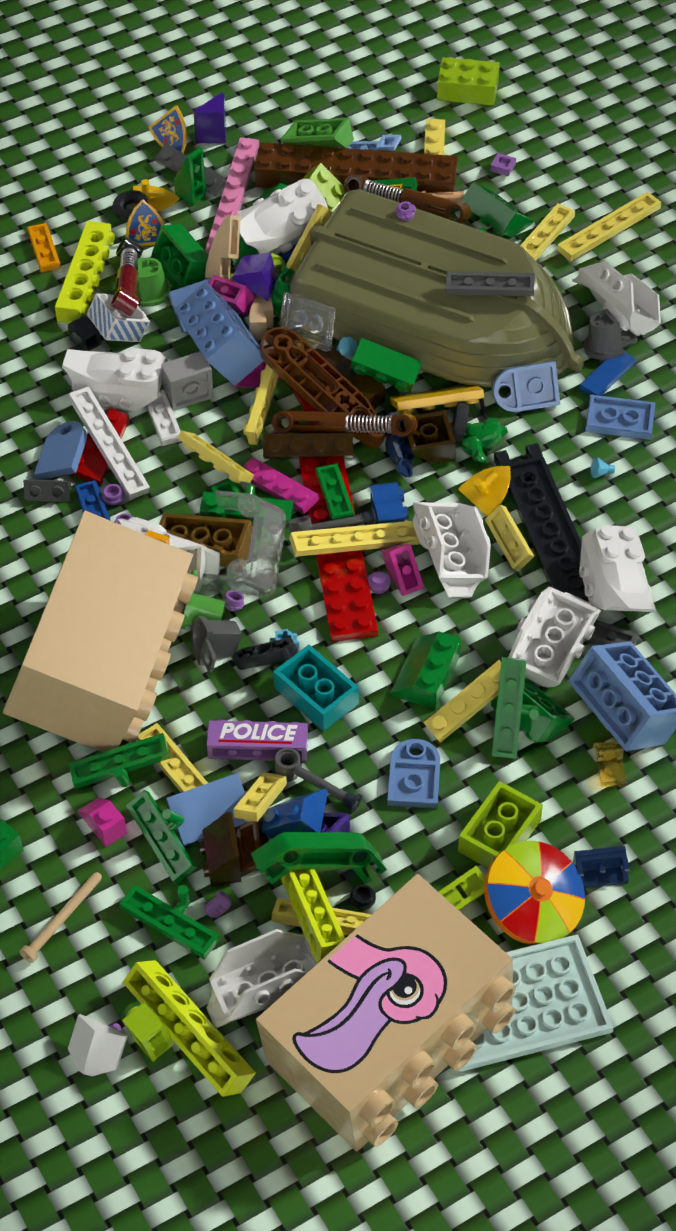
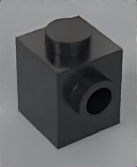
[67,315,101,351]

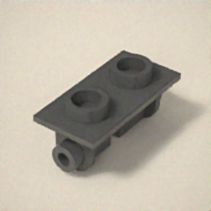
[23,479,71,502]

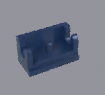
[572,846,630,888]

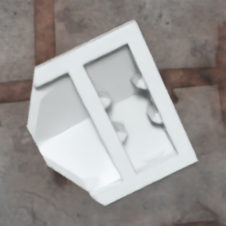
[68,1014,128,1076]

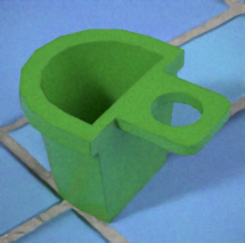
[136,258,172,307]
[181,570,225,629]

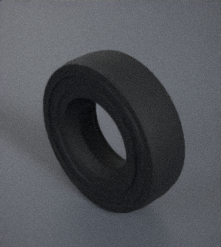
[113,190,149,223]
[451,403,469,443]

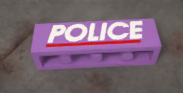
[207,720,308,762]

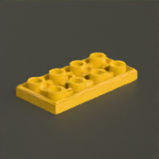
[390,385,484,414]

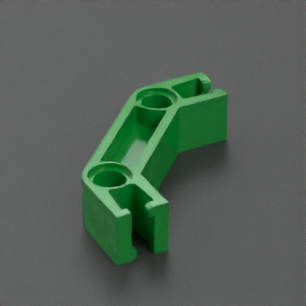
[251,832,387,885]

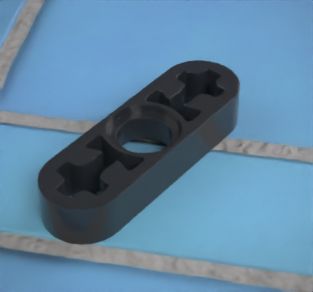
[232,638,298,670]

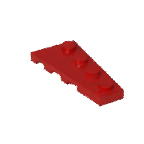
[72,407,130,487]

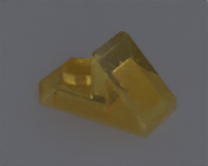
[593,741,626,787]

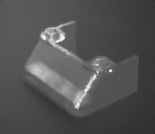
[202,490,287,596]

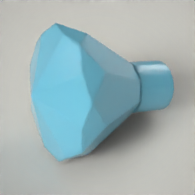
[336,336,358,358]
[590,457,615,478]

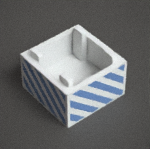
[87,293,150,342]

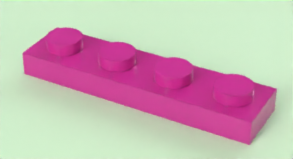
[243,457,319,514]

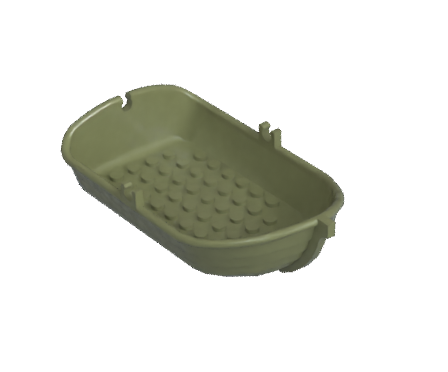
[287,190,584,387]

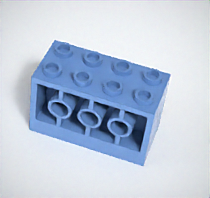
[174,282,264,386]
[568,641,676,751]

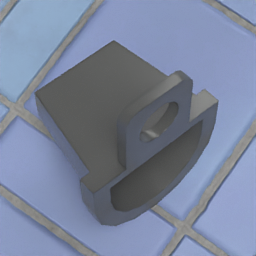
[584,309,637,360]
[191,616,242,672]

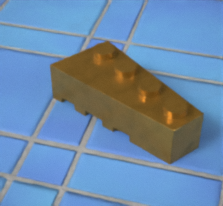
[159,513,256,573]

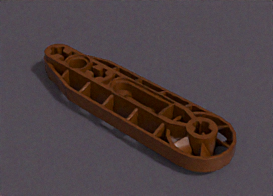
[259,327,386,449]

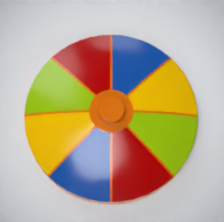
[484,841,585,945]

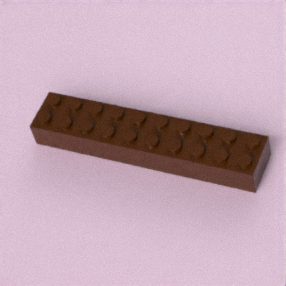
[254,142,458,193]

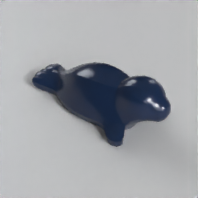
[385,412,415,478]

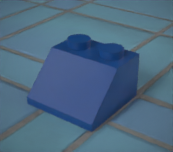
[262,789,328,839]

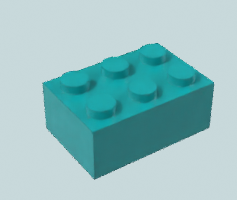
[273,644,359,732]

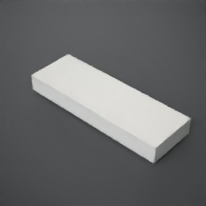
[146,390,181,446]

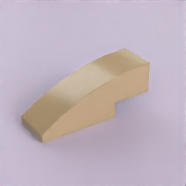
[205,215,241,279]
[249,296,273,341]

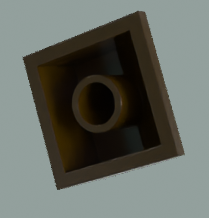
[402,410,456,464]
[199,812,241,887]

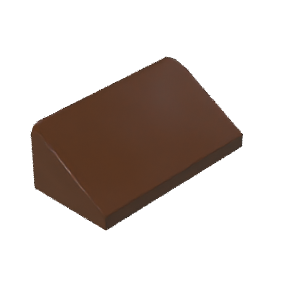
[236,820,269,873]

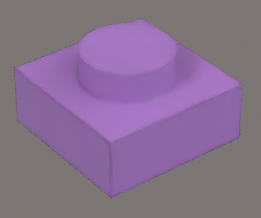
[490,153,516,176]

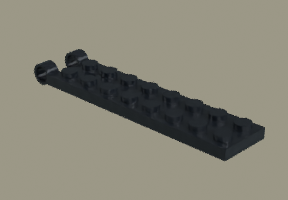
[494,443,589,602]

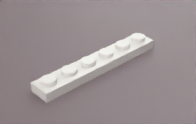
[68,387,150,500]

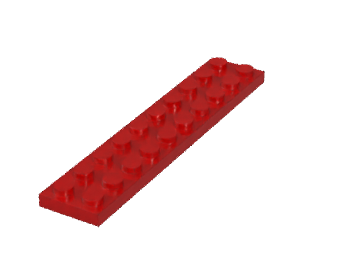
[299,458,378,642]

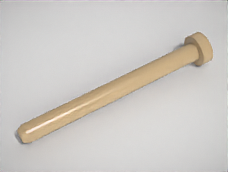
[19,872,102,963]

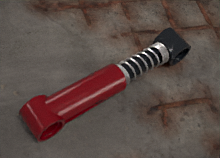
[110,237,144,317]

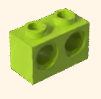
[439,865,485,911]
[122,1002,174,1062]

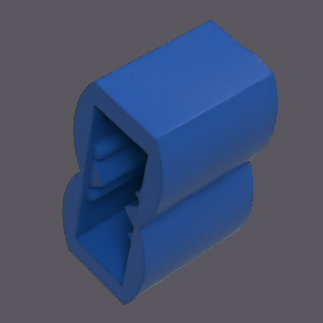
[370,482,409,524]

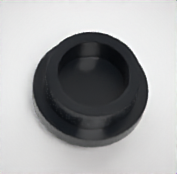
[350,884,376,910]

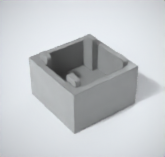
[161,351,213,411]

